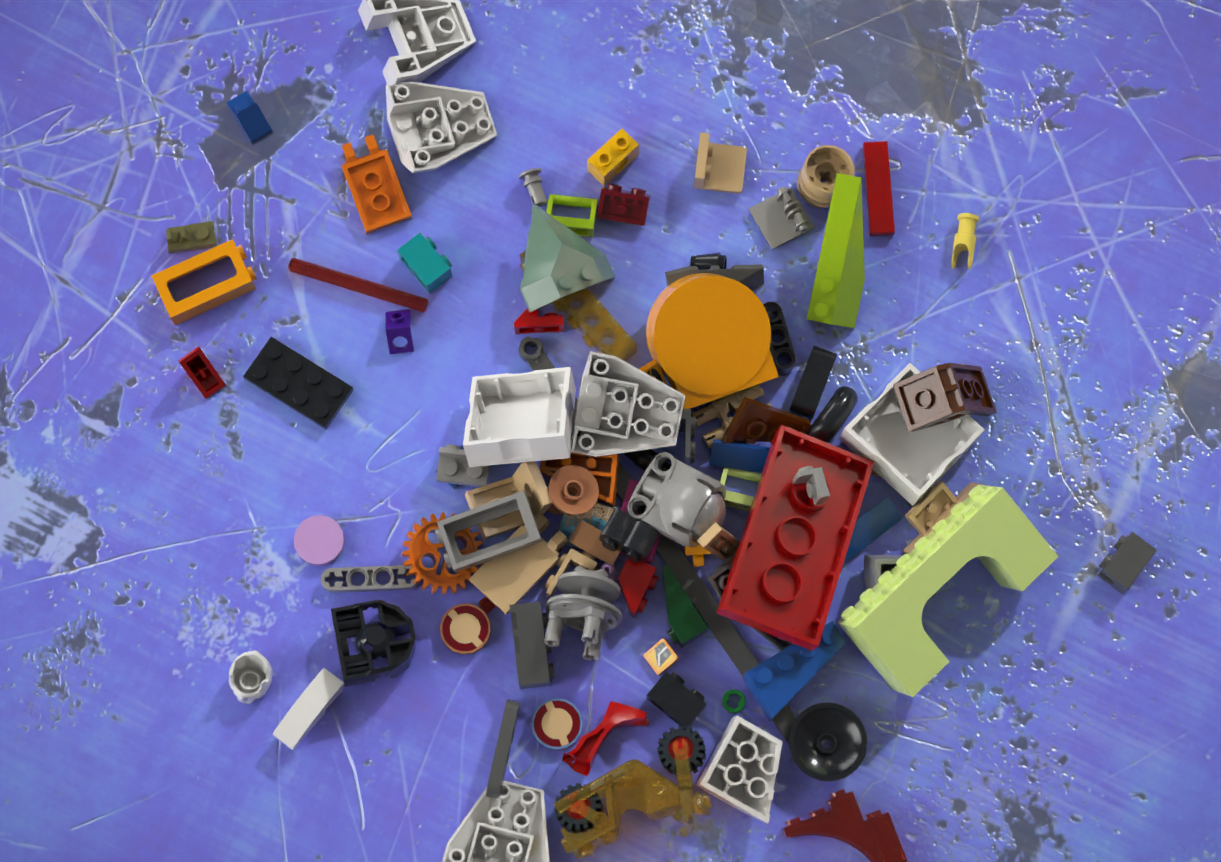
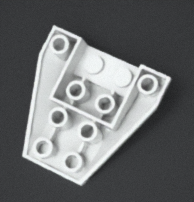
[386,81,497,173]
[571,351,686,457]
[442,781,549,862]

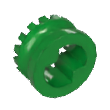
[722,689,745,713]

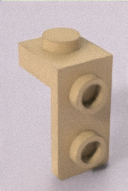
[544,548,598,598]

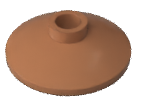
[549,465,599,515]

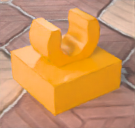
[684,543,711,567]

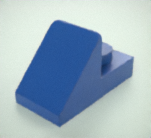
[226,91,273,143]

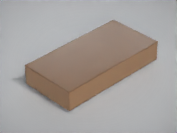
[568,519,621,566]

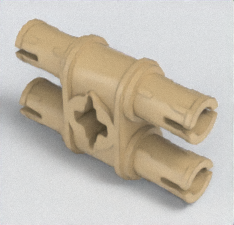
[691,384,771,449]

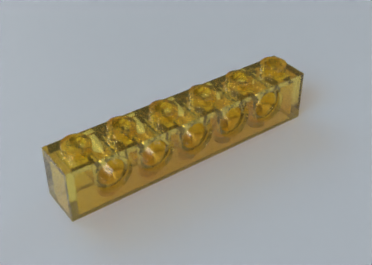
[519,250,637,361]

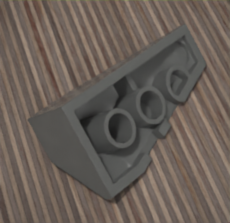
[665,264,764,290]

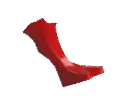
[562,701,650,776]

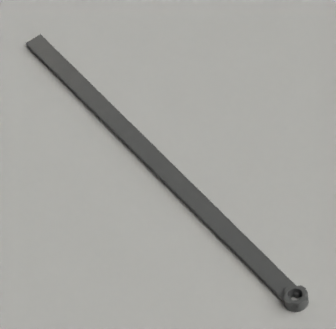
[519,336,796,744]

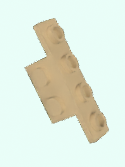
[903,481,982,554]

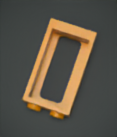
[151,239,257,325]

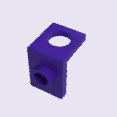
[385,309,414,354]

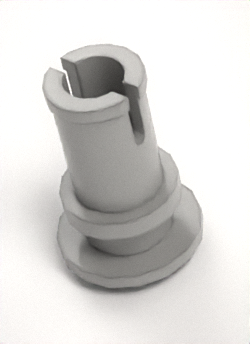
[518,168,548,207]

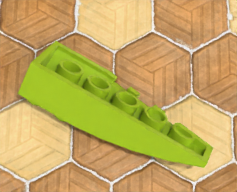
[806,173,865,328]

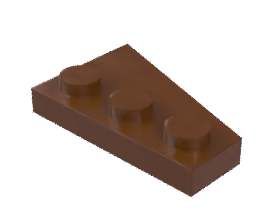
[722,397,812,444]

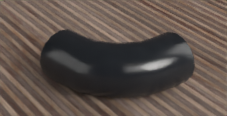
[806,386,858,443]

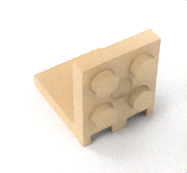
[465,461,553,540]

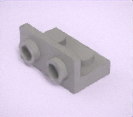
[436,445,489,487]

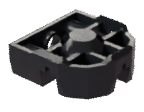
[331,600,416,687]

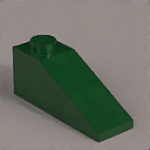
[662,564,708,648]

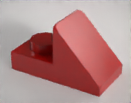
[514,308,564,335]

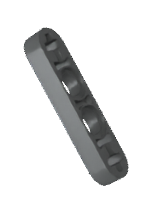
[486,699,520,799]

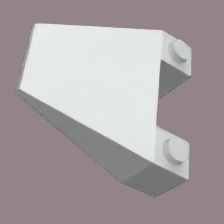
[358,0,476,84]

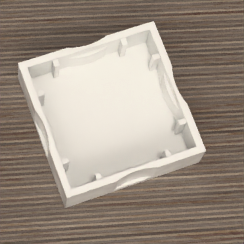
[839,363,985,506]
[463,367,576,467]

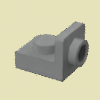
[792,466,830,506]

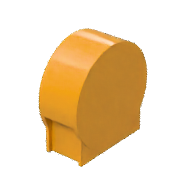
[646,273,779,409]

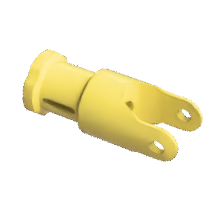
[951,213,979,269]

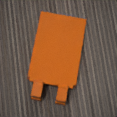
[341,134,412,234]

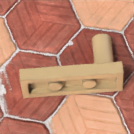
[697,522,740,562]

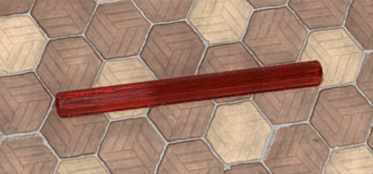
[288,258,429,312]

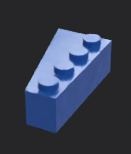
[742,621,847,722]

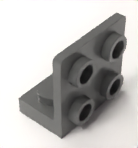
[678,409,696,466]

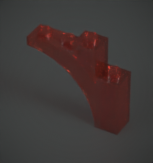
[781,789,908,862]

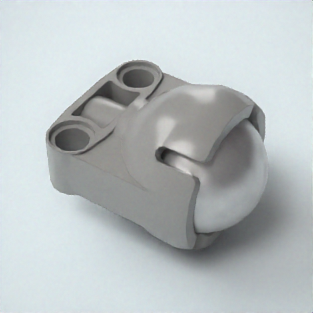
[627,452,726,548]

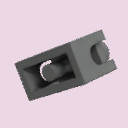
[1097,532,1157,594]

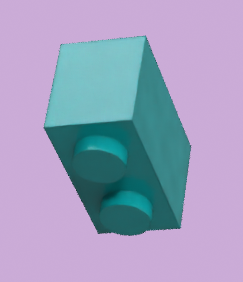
[397,233,452,294]

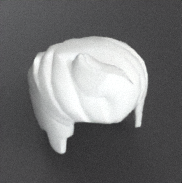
[229,650,273,704]

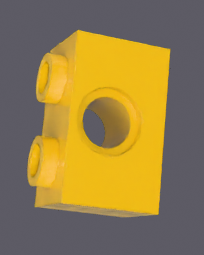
[587,129,639,187]

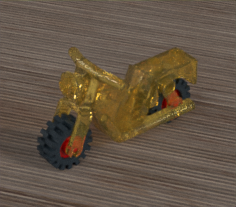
[553,725,713,859]

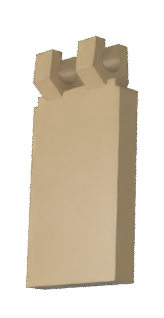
[469,514,568,615]

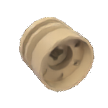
[797,145,855,208]

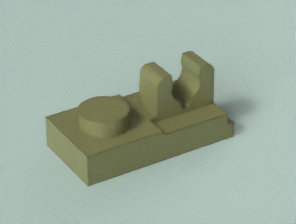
[166,221,217,254]

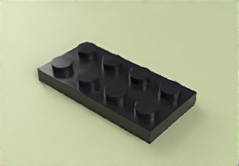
[243,337,354,430]

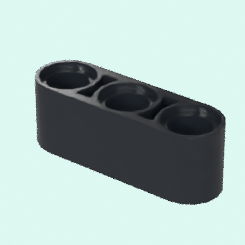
[763,302,796,376]
[789,346,837,419]

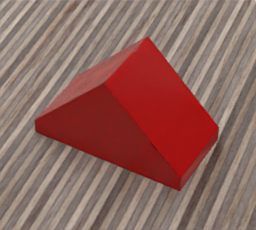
[178,346,226,399]

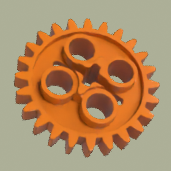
[401,512,483,595]

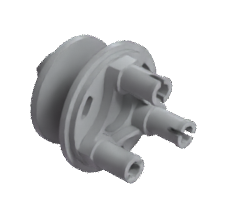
[544,565,622,661]

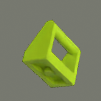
[546,194,598,237]

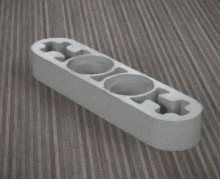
[321,565,420,593]

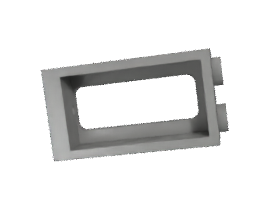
[435,491,543,573]

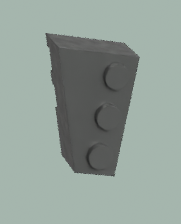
[509,601,555,689]

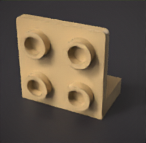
[694,132,747,194]

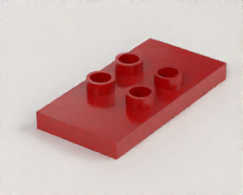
[717,425,874,651]

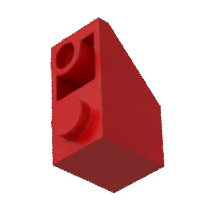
[618,559,659,618]

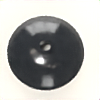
[789,703,867,781]

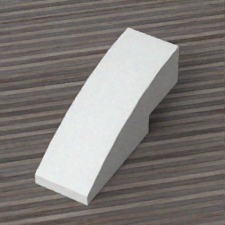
[273,668,344,750]

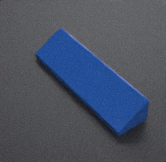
[843,496,902,565]

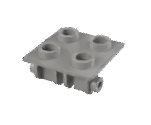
[748,186,815,250]

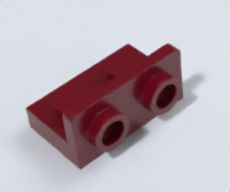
[597,184,651,226]

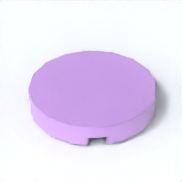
[293,515,345,566]

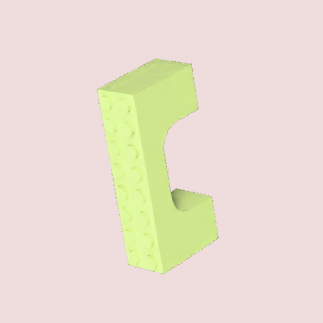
[837,485,1059,697]

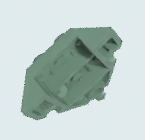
[520,204,615,312]

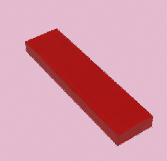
[863,141,895,236]

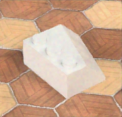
[695,716,783,824]

